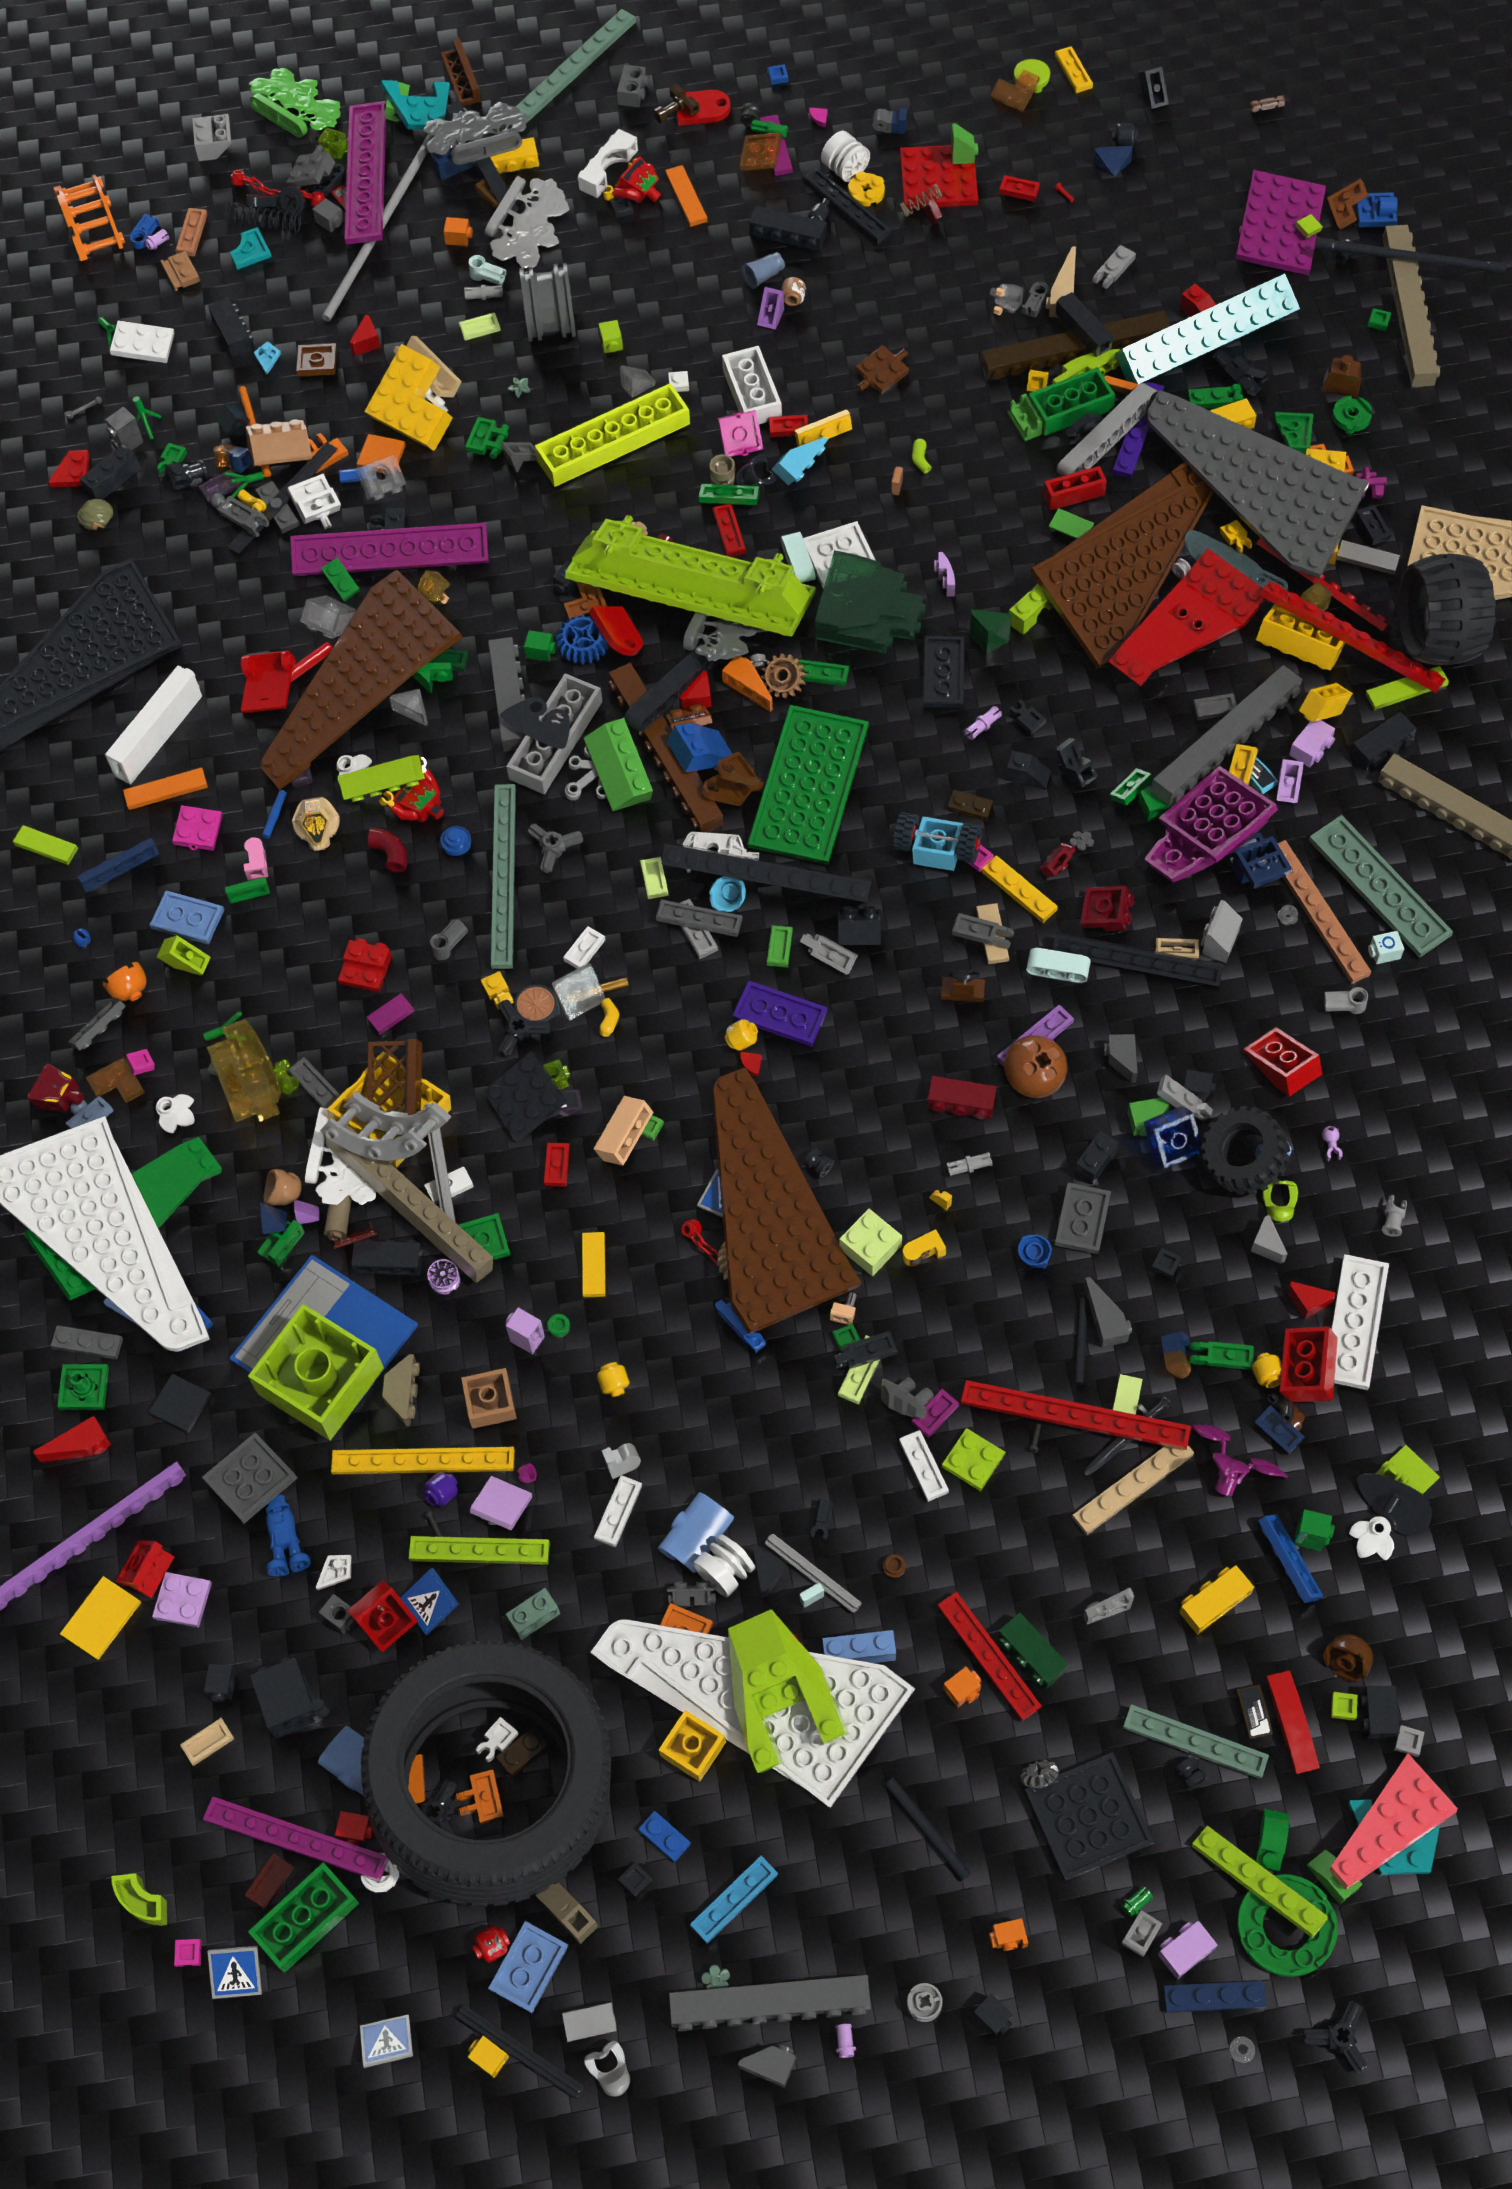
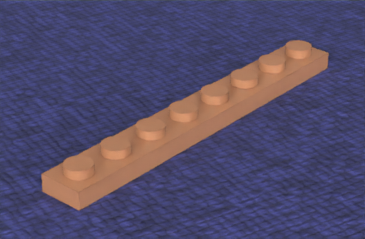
[1277,840,1371,984]

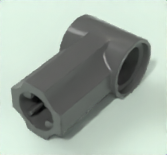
[430,919,468,960]

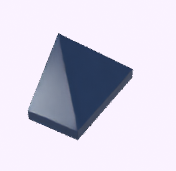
[1094,146,1132,177]
[260,1202,288,1234]

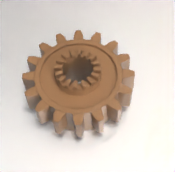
[761,654,807,699]

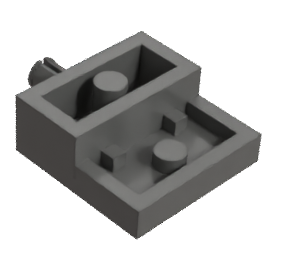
[286,145,335,187]

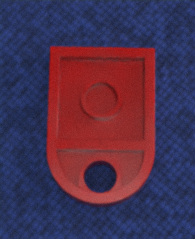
[676,90,731,126]
[589,606,643,656]

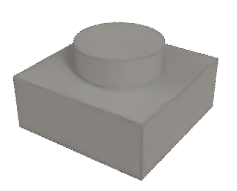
[1394,1725,1424,1757]

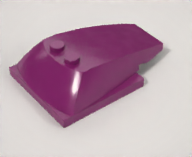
[1144,766,1278,882]

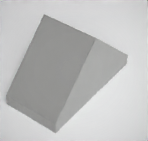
[1251,1215,1287,1264]

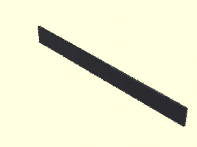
[446,101,519,216]
[227,442,338,554]

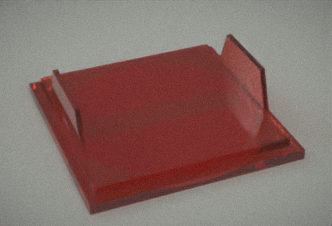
[332,1220,377,1249]

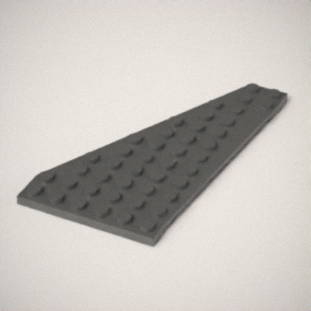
[1147,390,1369,579]

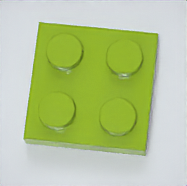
[942,1428,1005,1491]

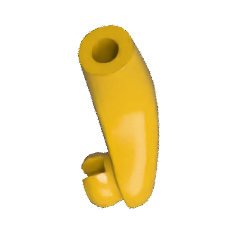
[237,489,266,512]
[599,998,619,1037]

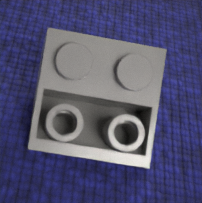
[192,114,231,161]
[1201,900,1243,963]

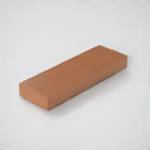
[175,208,207,257]

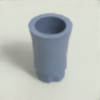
[742,252,785,289]

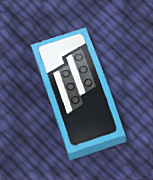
[1249,758,1279,794]

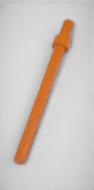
[239,386,271,477]

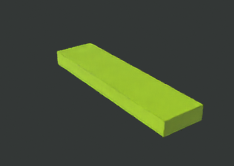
[1365,666,1449,710]

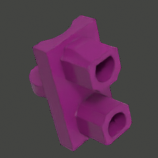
[1356,467,1387,499]

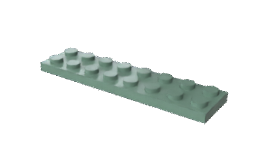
[1309,815,1453,958]

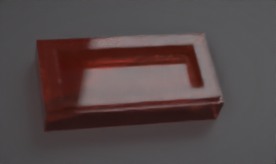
[245,1853,294,1910]

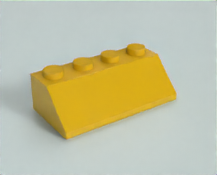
[1256,604,1345,670]

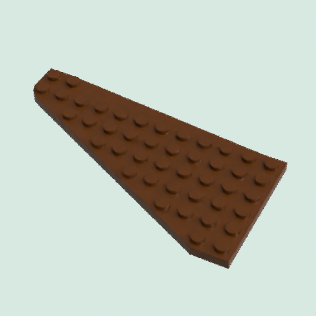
[1030,462,1214,669]
[712,1068,862,1335]

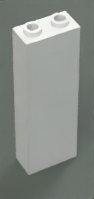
[105,666,202,785]

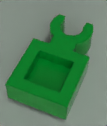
[157,443,187,474]

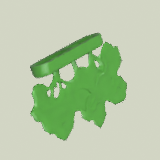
[249,68,341,138]

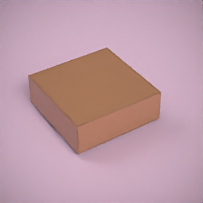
[891,467,903,495]

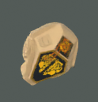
[292,797,340,851]

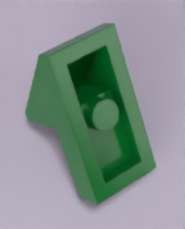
[413,663,453,693]

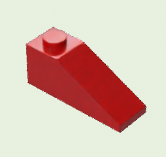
[1180,284,1216,317]
[33,1416,111,1462]

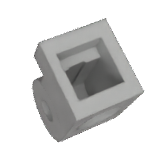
[601,1443,641,1479]

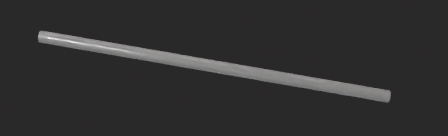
[322,134,434,321]

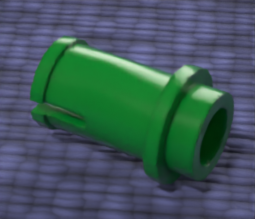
[1121,1886,1153,1917]

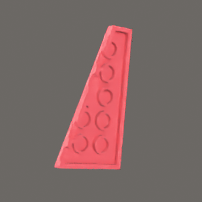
[1330,1754,1458,1890]

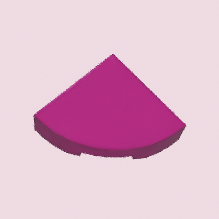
[809,108,828,127]

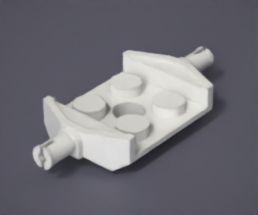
[681,832,759,873]

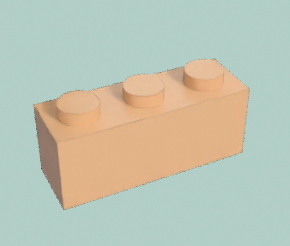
[594,1096,654,1166]

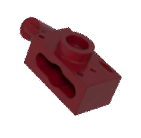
[1039,843,1075,878]

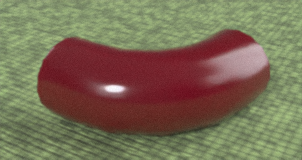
[368,828,407,872]

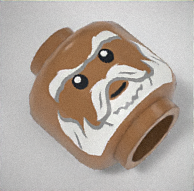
[781,277,806,306]

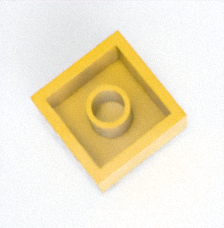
[659,1710,726,1782]

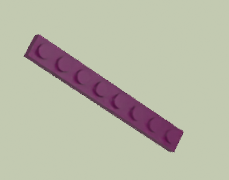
[203,1797,389,1882]

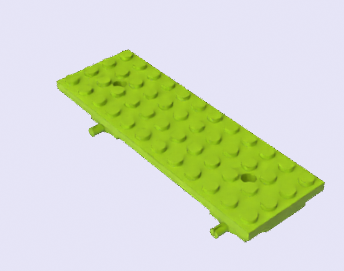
[565,515,816,637]

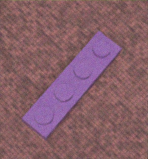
[997,1005,1074,1066]

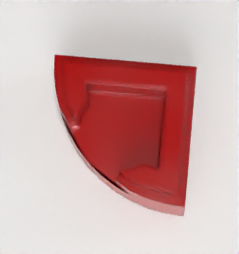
[741,1052,762,1077]

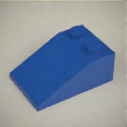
[667,723,732,773]

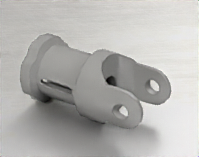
[1382,1195,1407,1237]

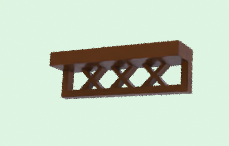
[441,38,481,106]

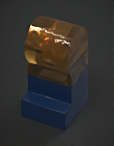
[213,445,251,473]
[1161,1331,1191,1378]

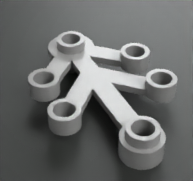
[564,746,606,800]

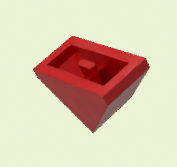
[349,315,380,356]
[679,670,711,710]
[1287,1281,1336,1319]

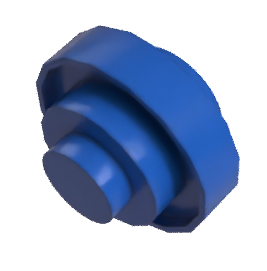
[441,826,471,856]

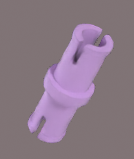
[964,706,1002,740]

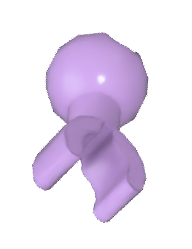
[1322,1126,1342,1161]

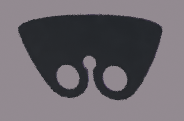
[500,697,570,749]

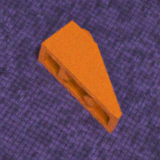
[722,656,773,712]

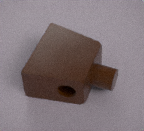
[1321,355,1361,398]

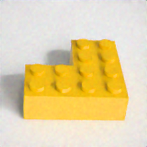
[364,344,453,451]

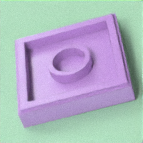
[470,1476,532,1530]

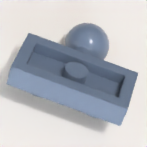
[66,1096,114,1129]

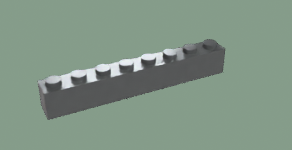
[669,1975,871,2031]

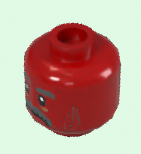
[472,1925,510,1963]

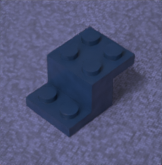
[1225,833,1293,888]

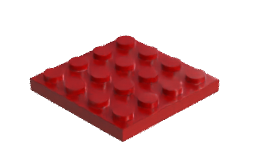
[900,145,978,209]

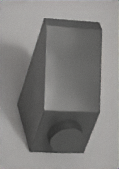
[1104,1034,1138,1083]
[738,2044,796,2088]

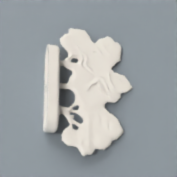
[305,1107,376,1205]

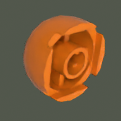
[103,962,147,1002]

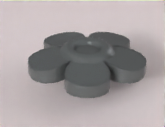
[1070,831,1094,850]

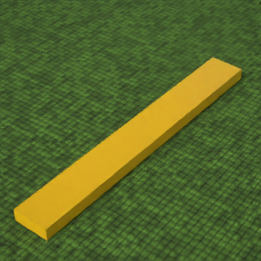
[331,1447,515,1475]

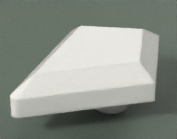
[316,1555,352,1590]

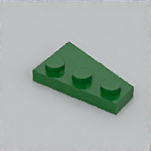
[1274,412,1313,454]

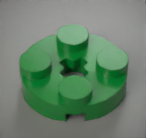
[1332,396,1372,434]

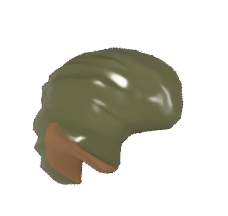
[77,499,113,530]

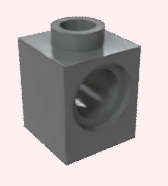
[319,1594,356,1635]

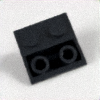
[838,906,881,945]

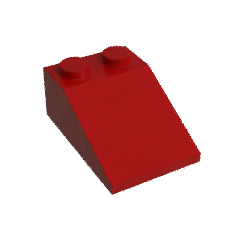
[1244,1027,1322,1096]

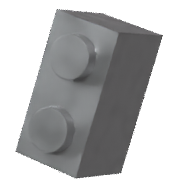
[105,407,143,451]

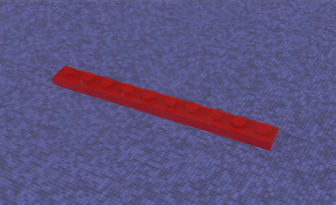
[1260,582,1446,693]
[961,1380,1191,1450]

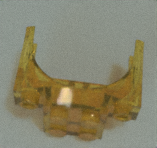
[207,1019,282,1122]

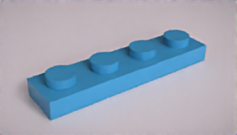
[690,1856,778,1944]

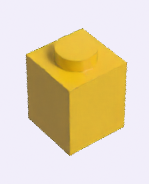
[468,2036,509,2078]

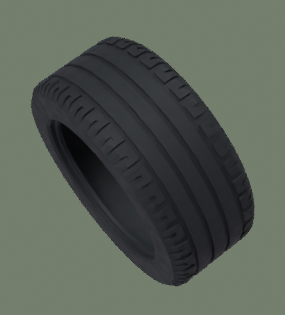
[361,1640,611,1907]

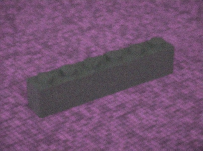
[488,637,526,752]

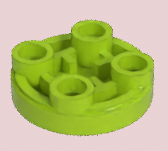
[1014,59,1050,93]

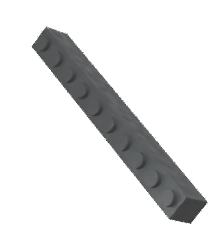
[1150,665,1302,806]

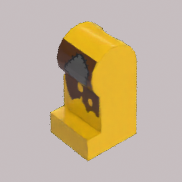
[903,1229,946,1267]

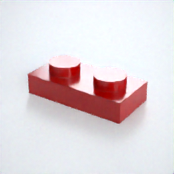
[999,175,1040,202]
[769,415,808,437]
[544,1143,570,1187]

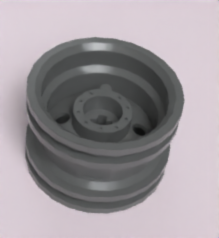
[519,263,576,342]

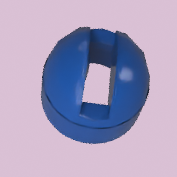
[73,928,91,947]

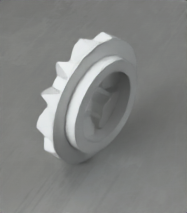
[361,1853,399,1893]

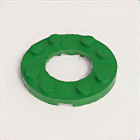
[1237,1874,1338,1977]

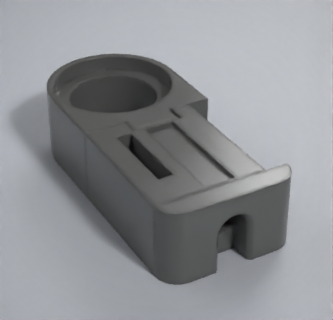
[1021,282,1049,317]

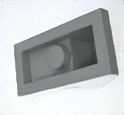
[1122,1910,1163,1957]

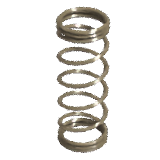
[900,184,942,217]

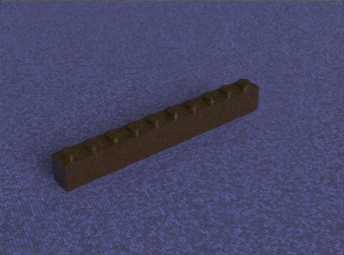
[981,311,1171,381]

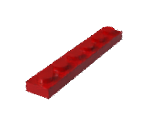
[938,1592,1041,1721]

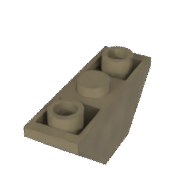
[382,1354,420,1426]

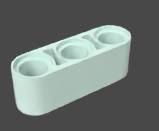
[781,532,816,583]
[1026,948,1091,983]

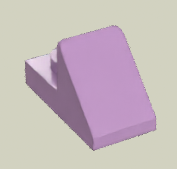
[1276,759,1304,803]

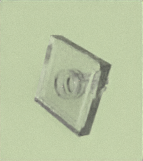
[552,963,606,1020]

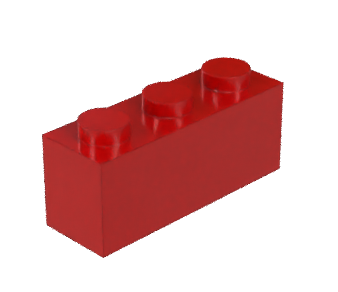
[1043,466,1107,511]

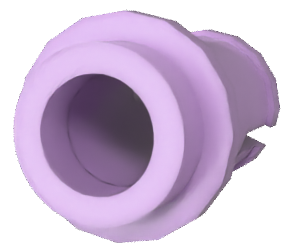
[144,229,169,250]
[835,2024,856,2058]

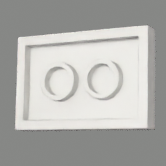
[110,321,174,363]

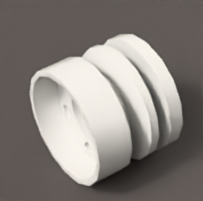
[821,131,870,182]
[693,1534,755,1597]

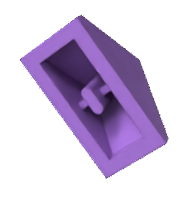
[757,287,784,329]

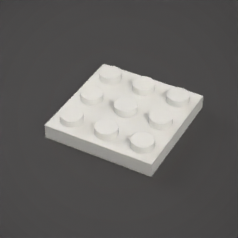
[803,521,878,588]

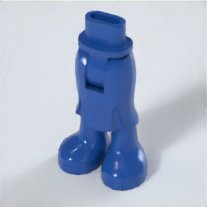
[266,1495,311,1576]

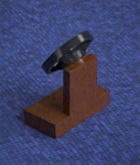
[941,970,985,1002]

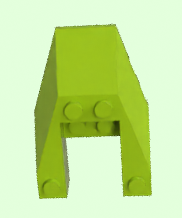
[728,1609,849,1773]

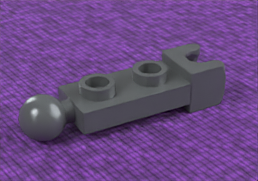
[210,493,269,537]

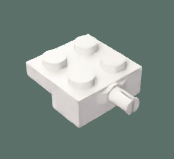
[287,474,341,529]

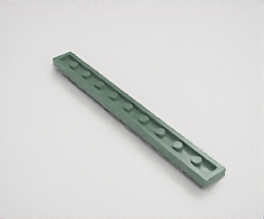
[516,9,636,124]
[491,784,516,969]

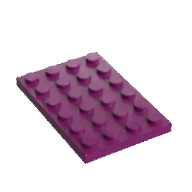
[1235,170,1326,275]

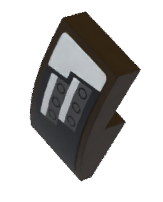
[1236,1684,1273,1739]

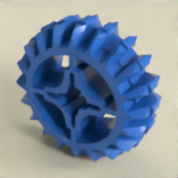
[556,614,609,665]

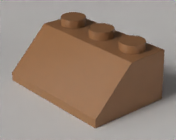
[246,419,312,466]

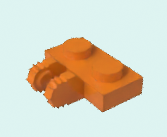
[306,433,348,473]
[455,1770,504,1824]

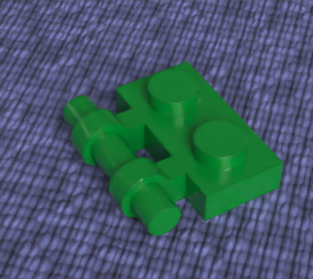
[465,417,509,459]

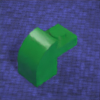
[1255,1809,1289,1871]

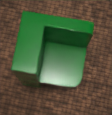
[258,1220,305,1267]

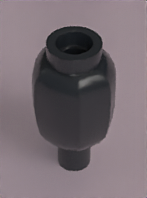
[808,198,830,221]

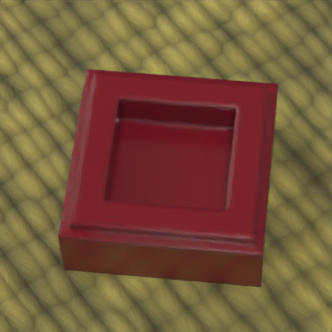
[924,200,942,225]

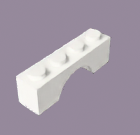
[578,129,638,198]

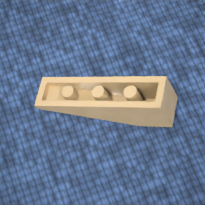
[1046,246,1076,317]

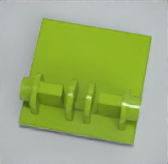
[1375,1445,1440,1494]

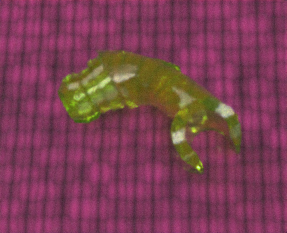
[274,1060,299,1094]

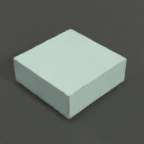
[800,1583,824,1608]

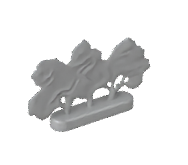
[484,176,569,268]

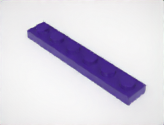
[1113,381,1164,479]

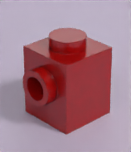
[335,1811,374,1846]

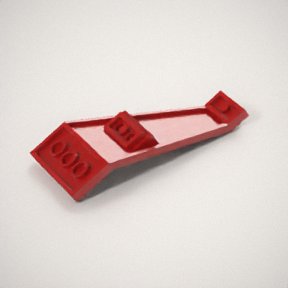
[1108,548,1267,687]

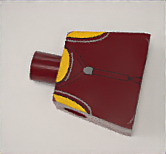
[27,1064,84,1112]

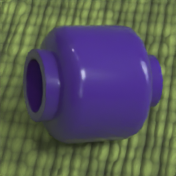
[423,1472,458,1506]

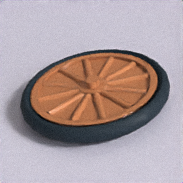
[514,985,558,1022]

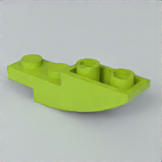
[1053,349,1120,384]

